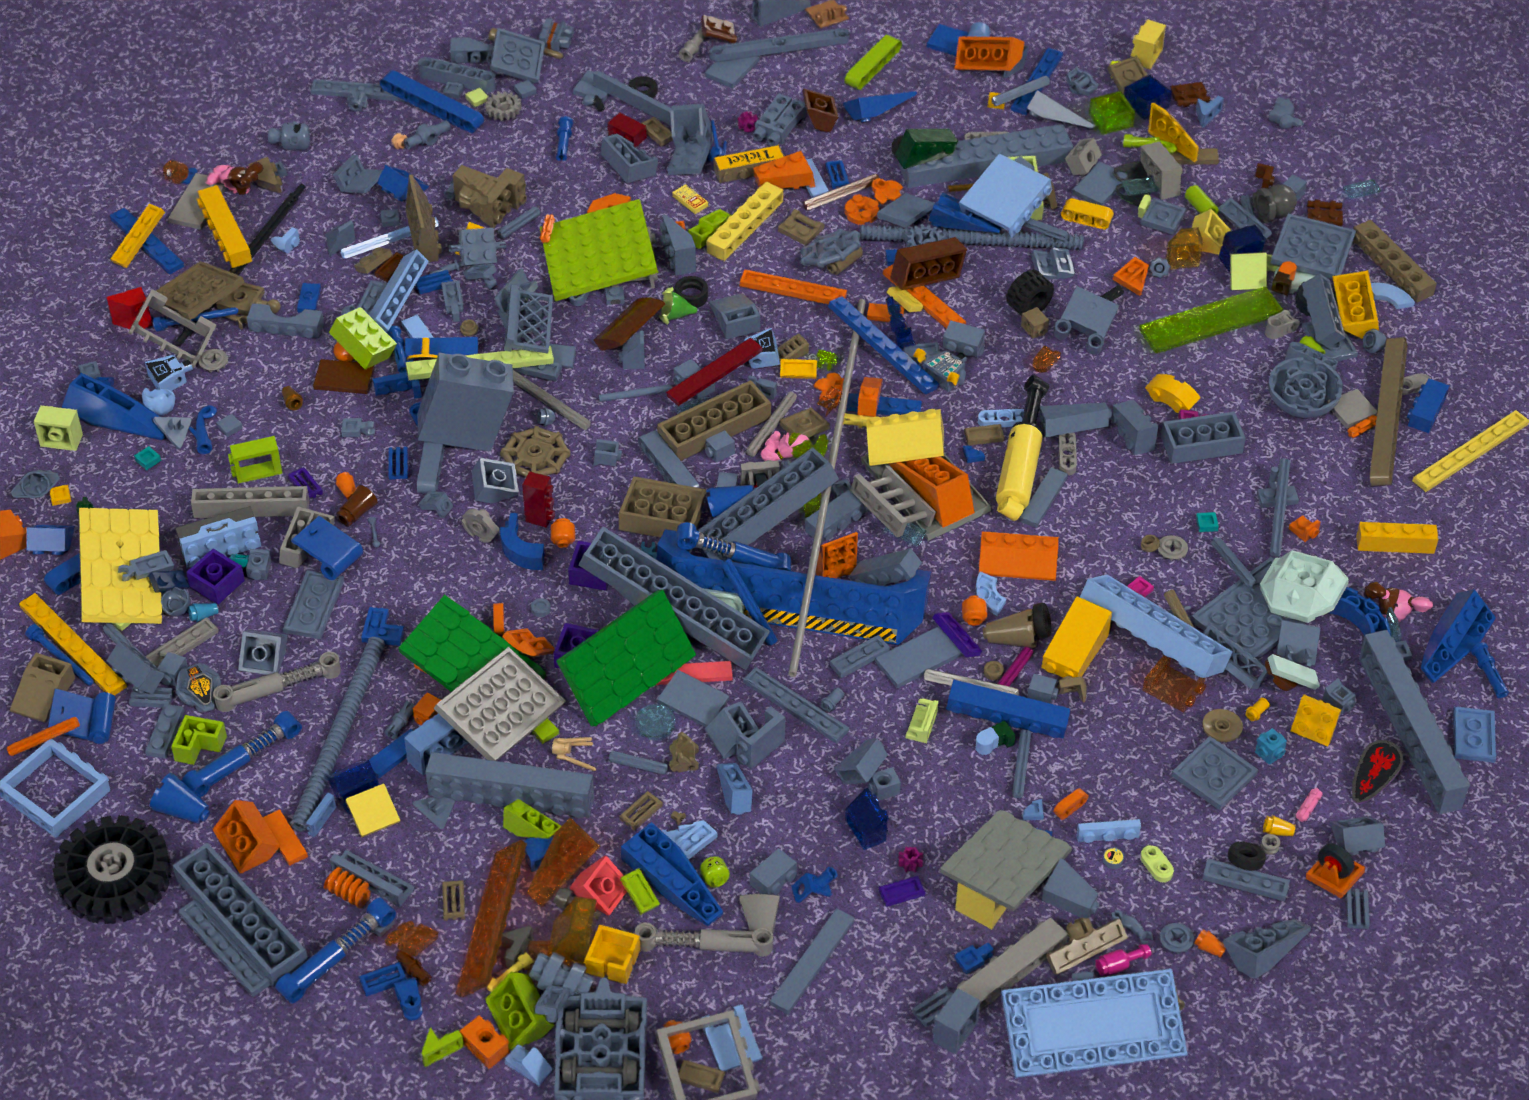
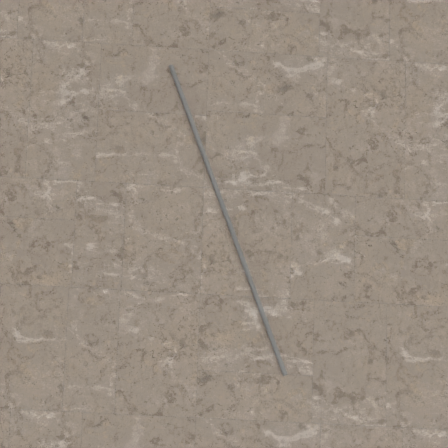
[788,299,866,677]

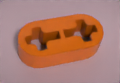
[493,603,504,636]
[1053,788,1088,820]

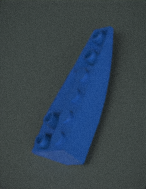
[62,373,166,440]
[1421,589,1496,683]
[621,822,723,926]

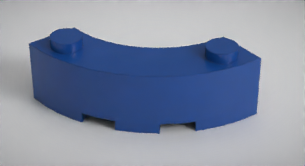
[1330,587,1391,637]

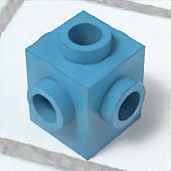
[1255,728,1287,765]

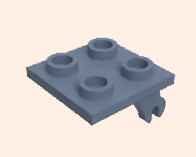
[1276,620,1321,666]

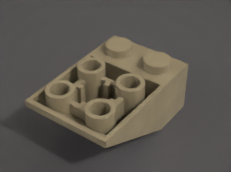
[10,653,75,723]

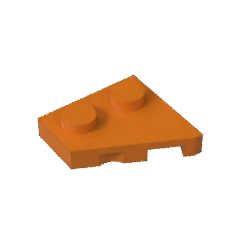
[1113,257,1149,296]

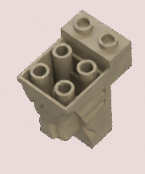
[453,165,527,229]

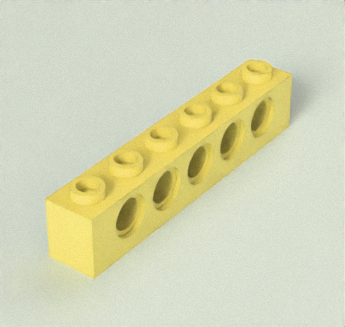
[706,182,783,261]

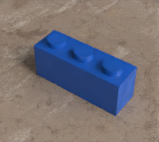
[1407,378,1450,433]

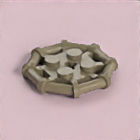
[500,426,571,477]

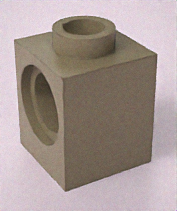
[1021,307,1049,339]

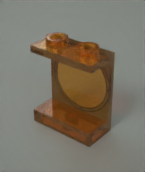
[1142,655,1206,713]

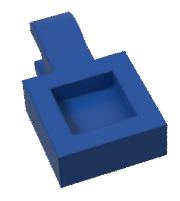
[955,943,993,975]

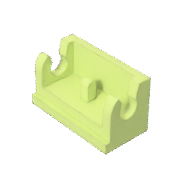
[906,699,939,743]

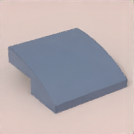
[1031,247,1075,280]

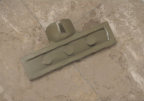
[1046,917,1128,975]

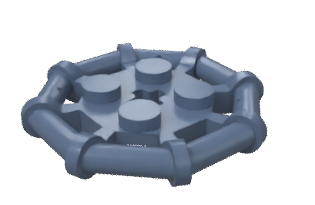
[801,229,861,268]

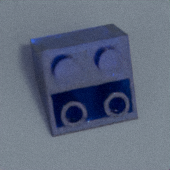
[326,759,380,815]
[845,788,889,850]

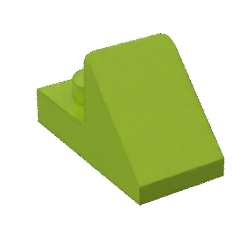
[421,1028,464,1067]

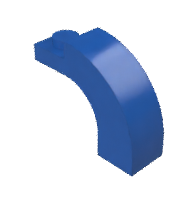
[500,513,545,570]

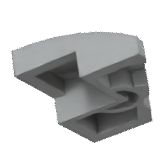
[739,894,780,933]

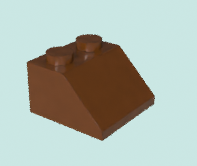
[802,88,839,133]

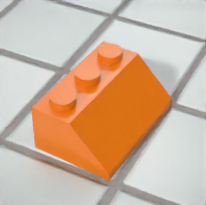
[212,800,281,873]

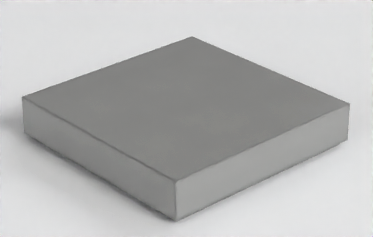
[1327,389,1377,429]

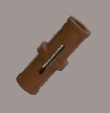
[396,949,432,986]

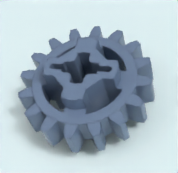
[907,224,945,247]

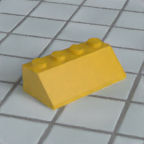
[1332,271,1379,339]

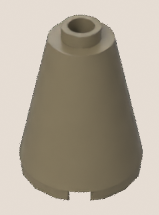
[983,609,1037,648]

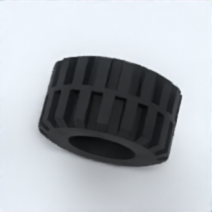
[1006,269,1054,316]

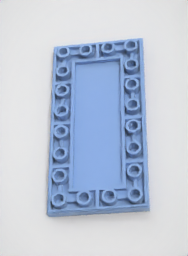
[1001,969,1188,1078]

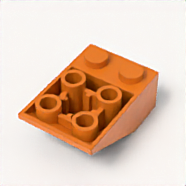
[815,532,858,579]

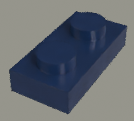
[148,570,190,593]

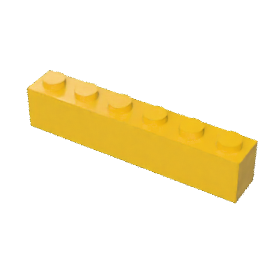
[196,185,252,268]

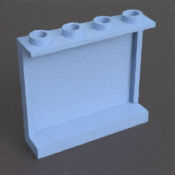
[959,154,1052,238]

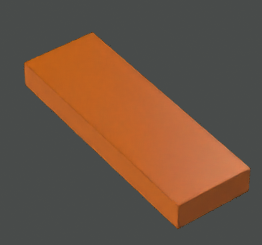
[263,809,308,866]

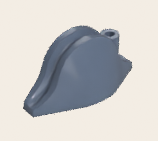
[11,470,60,498]

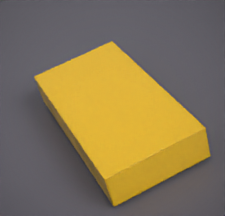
[780,359,817,379]

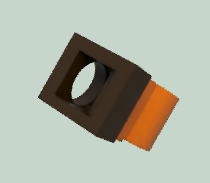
[1271,261,1297,296]

